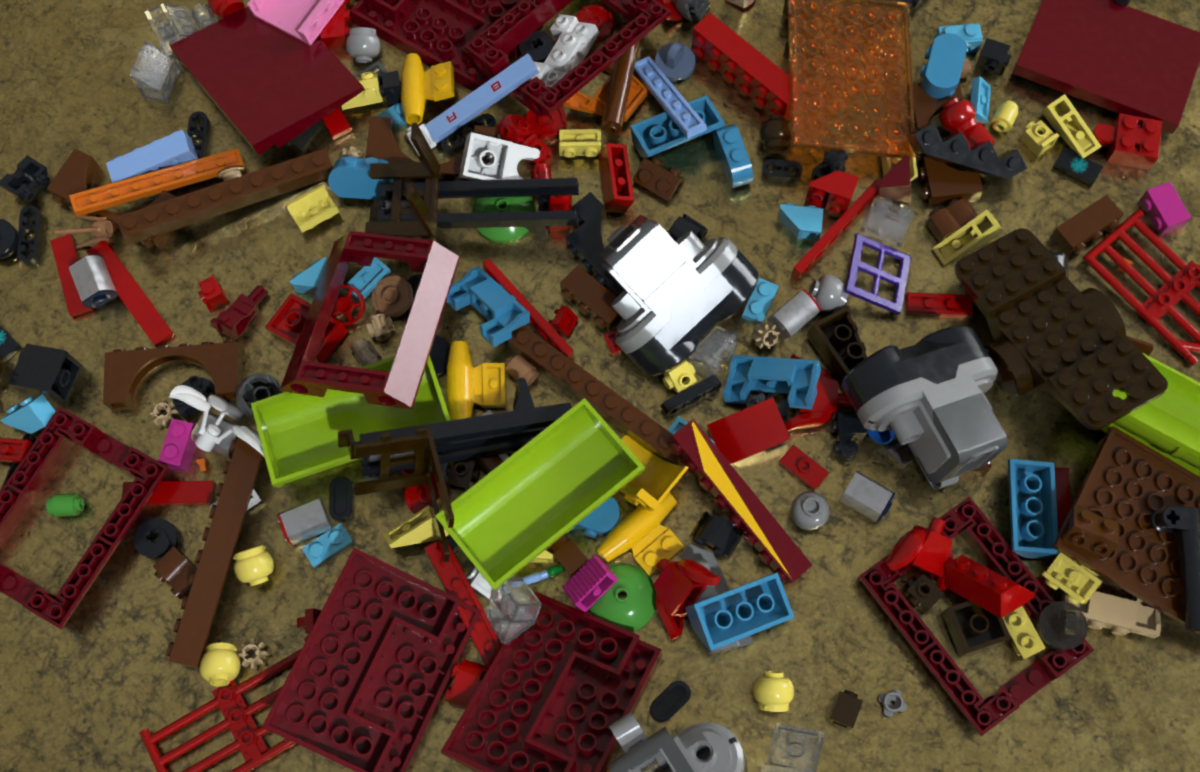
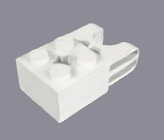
[459,132,540,181]

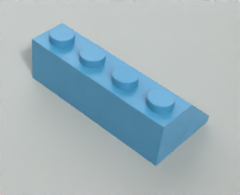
[630,95,725,158]
[1008,459,1059,560]
[685,573,795,651]

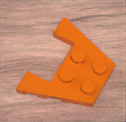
[563,61,648,122]

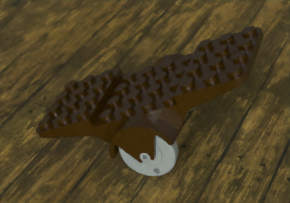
[955,228,1168,430]

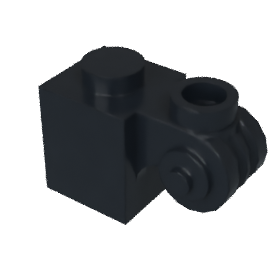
[810,149,848,181]
[831,411,867,460]

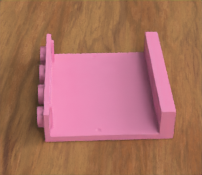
[247,0,345,46]

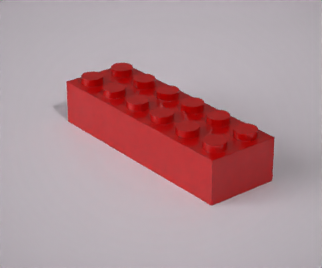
[691,13,804,120]

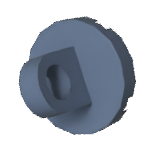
[655,41,696,82]

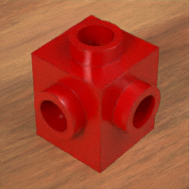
[496,114,532,145]

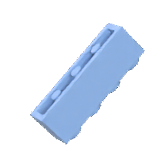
[106,129,198,183]

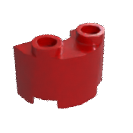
[445,659,490,710]

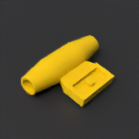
[401,53,455,125]
[446,341,506,420]
[595,492,684,576]

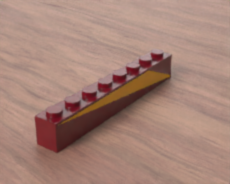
[668,419,812,585]

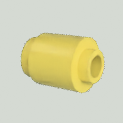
[991,100,1019,133]

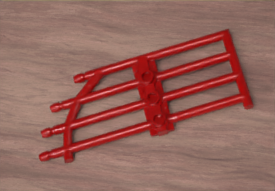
[1082,209,1200,365]
[139,636,308,772]

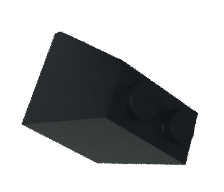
[7,344,83,406]

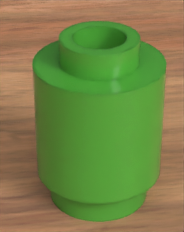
[46,493,85,517]

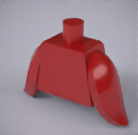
[785,354,850,432]
[885,517,953,592]
[654,558,721,640]

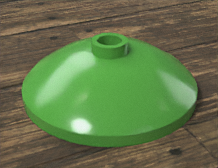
[472,196,536,243]
[589,563,657,632]

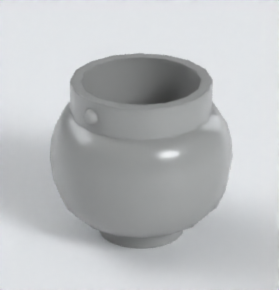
[345,27,381,63]
[809,275,849,312]
[790,491,830,530]

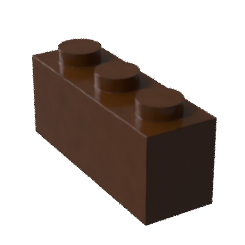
[1050,195,1124,256]
[560,265,622,331]

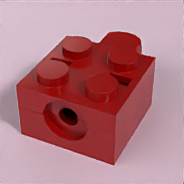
[1092,113,1162,170]

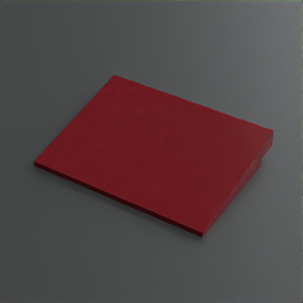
[350,0,522,92]
[1012,0,1200,134]
[169,7,365,155]
[262,548,481,772]
[441,591,662,772]

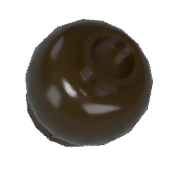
[759,115,795,152]

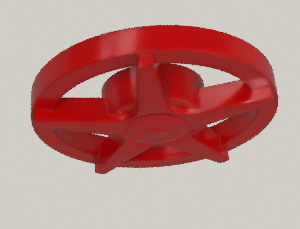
[331,285,366,326]

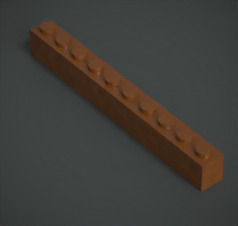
[116,148,333,246]
[508,325,691,479]
[166,437,263,669]

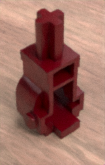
[210,285,268,341]

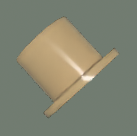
[218,167,245,181]

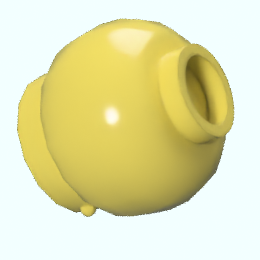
[233,545,274,586]
[199,642,241,687]
[753,670,794,712]

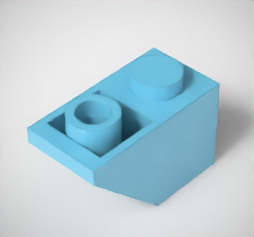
[778,203,823,241]
[289,257,344,295]
[1,394,56,434]

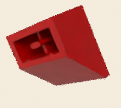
[804,170,859,217]

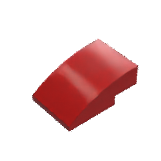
[265,293,348,363]
[707,397,791,464]

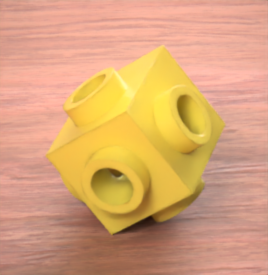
[662,360,697,393]

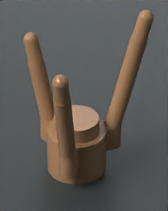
[53,215,113,249]

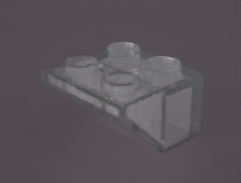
[144,4,200,56]
[130,41,181,104]
[860,196,916,247]
[686,326,738,379]
[484,577,542,644]

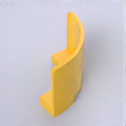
[619,435,689,511]

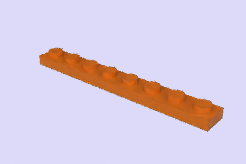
[69,148,245,217]

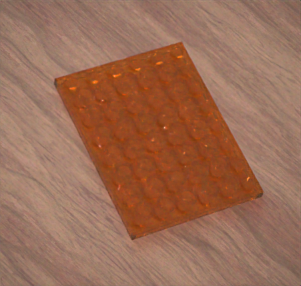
[788,0,916,159]

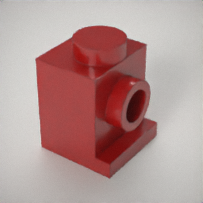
[521,133,553,166]
[198,275,230,312]

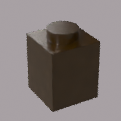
[827,690,863,730]

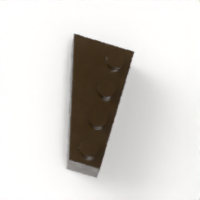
[806,305,867,385]

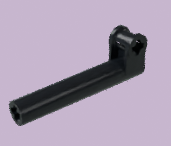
[1150,507,1200,631]

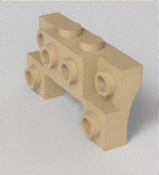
[1060,589,1161,638]

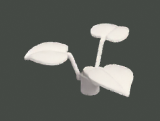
[168,385,264,457]

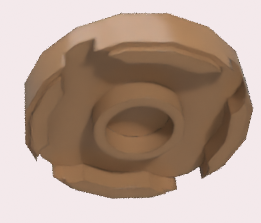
[371,275,413,318]

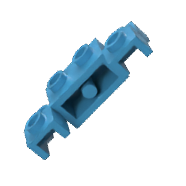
[446,266,530,347]
[722,355,821,409]

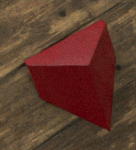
[876,155,911,204]

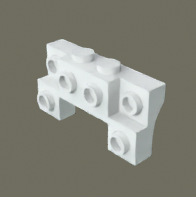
[529,14,600,90]

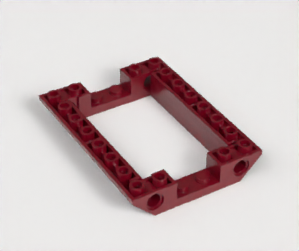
[464,0,672,117]
[280,231,460,409]
[0,407,170,630]
[858,496,1094,736]

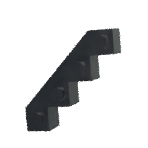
[906,123,1027,180]

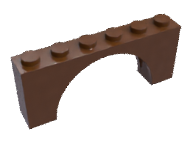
[903,82,983,207]
[365,116,498,181]
[47,149,176,249]
[103,340,243,410]

